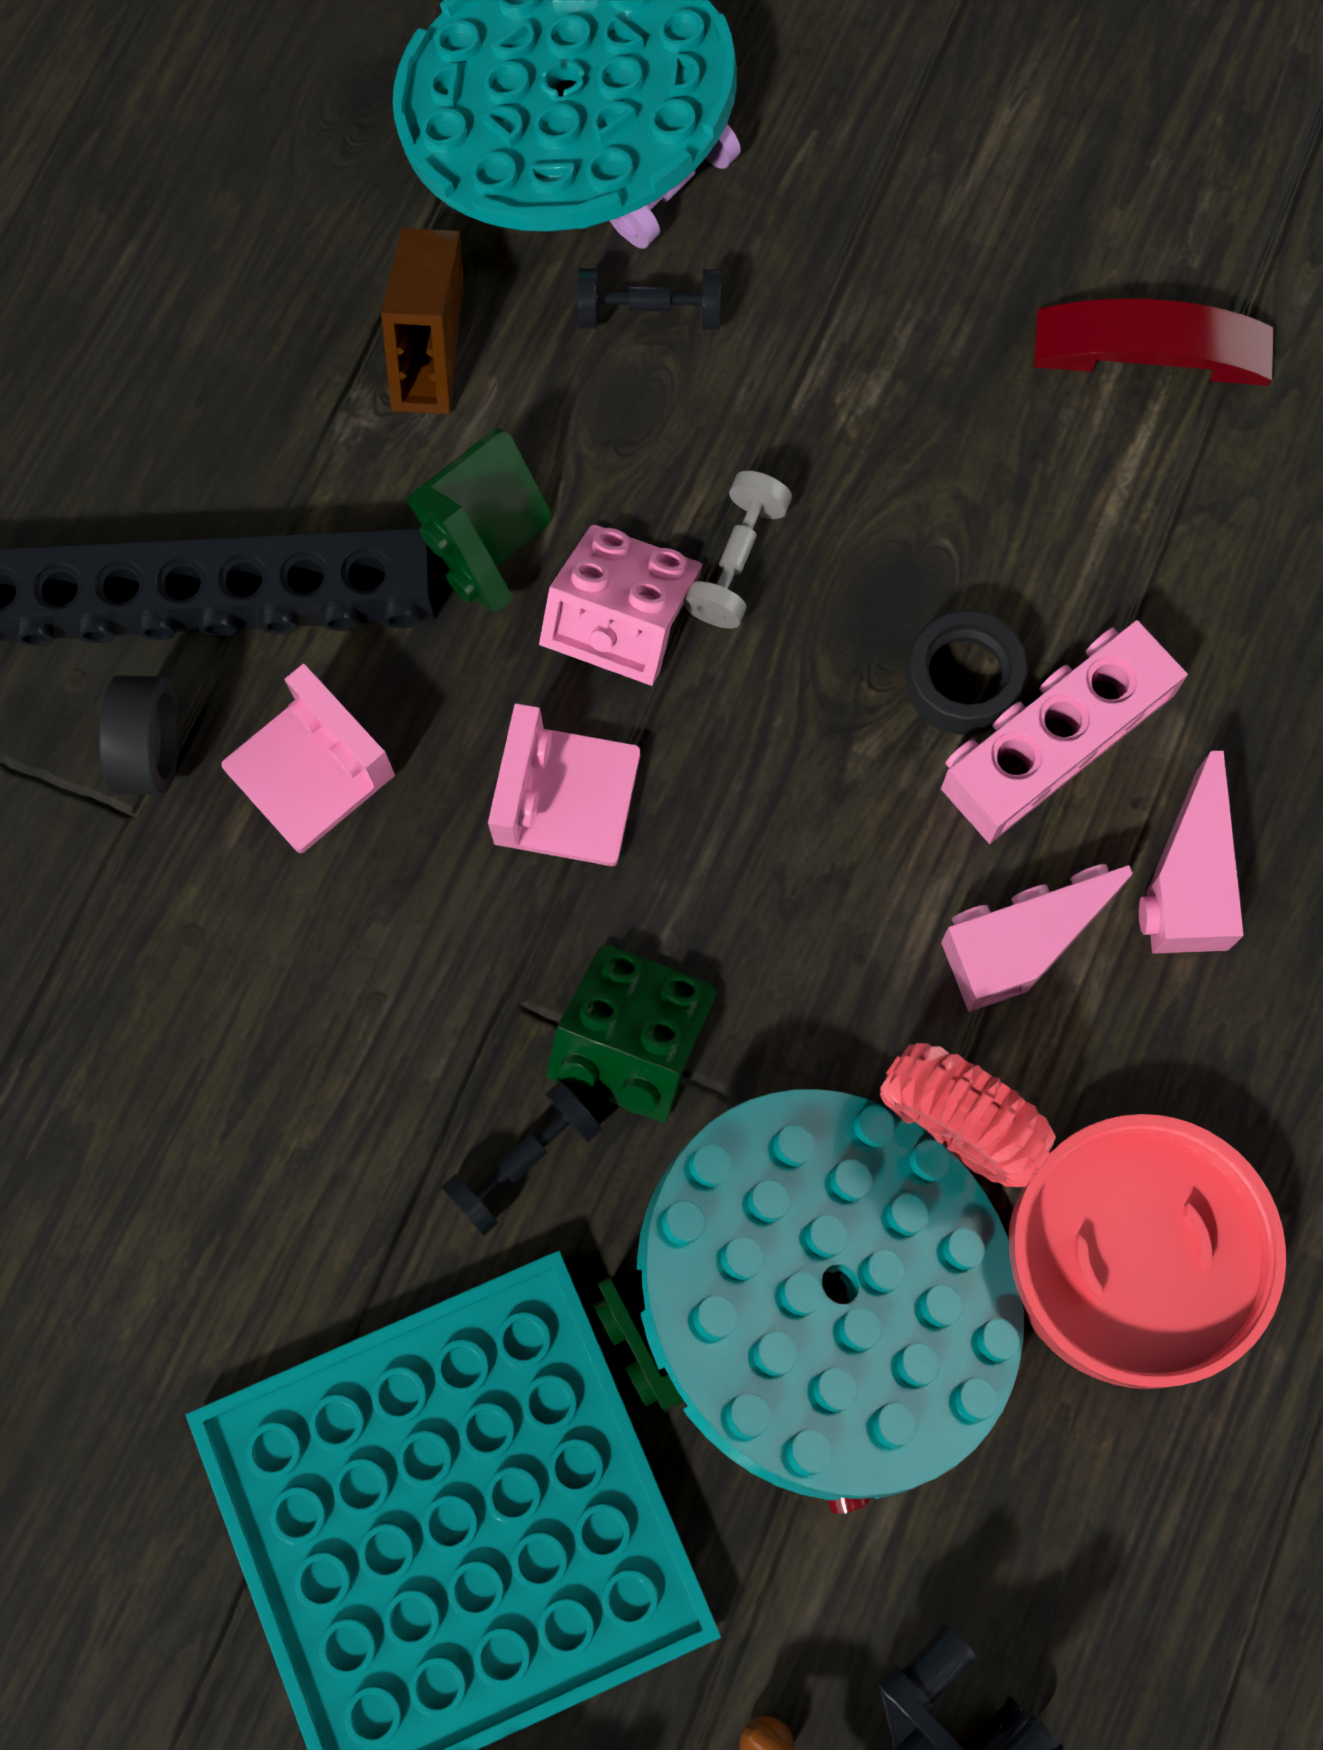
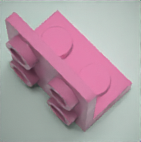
[539,525,702,686]
[222,663,395,853]
[488,703,640,866]

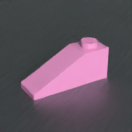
[1139,751,1244,953]

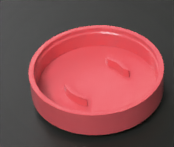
[1008,1114,1286,1389]

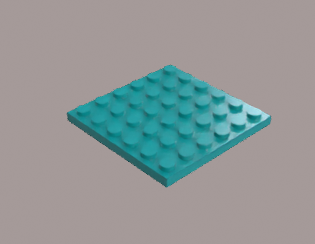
[185,1251,721,1750]

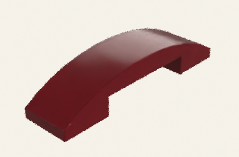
[1033,299,1273,386]

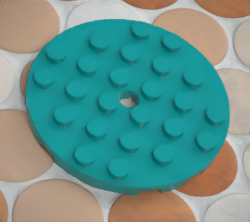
[393,0,737,231]
[637,1089,1024,1500]

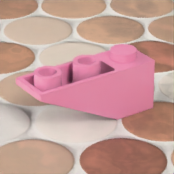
[941,864,1133,1012]

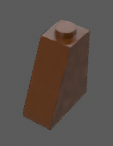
[381,228,464,415]

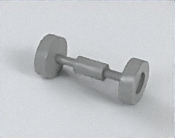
[683,471,792,629]

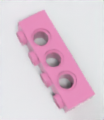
[941,620,1188,844]

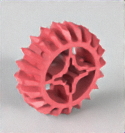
[880,1043,1056,1187]

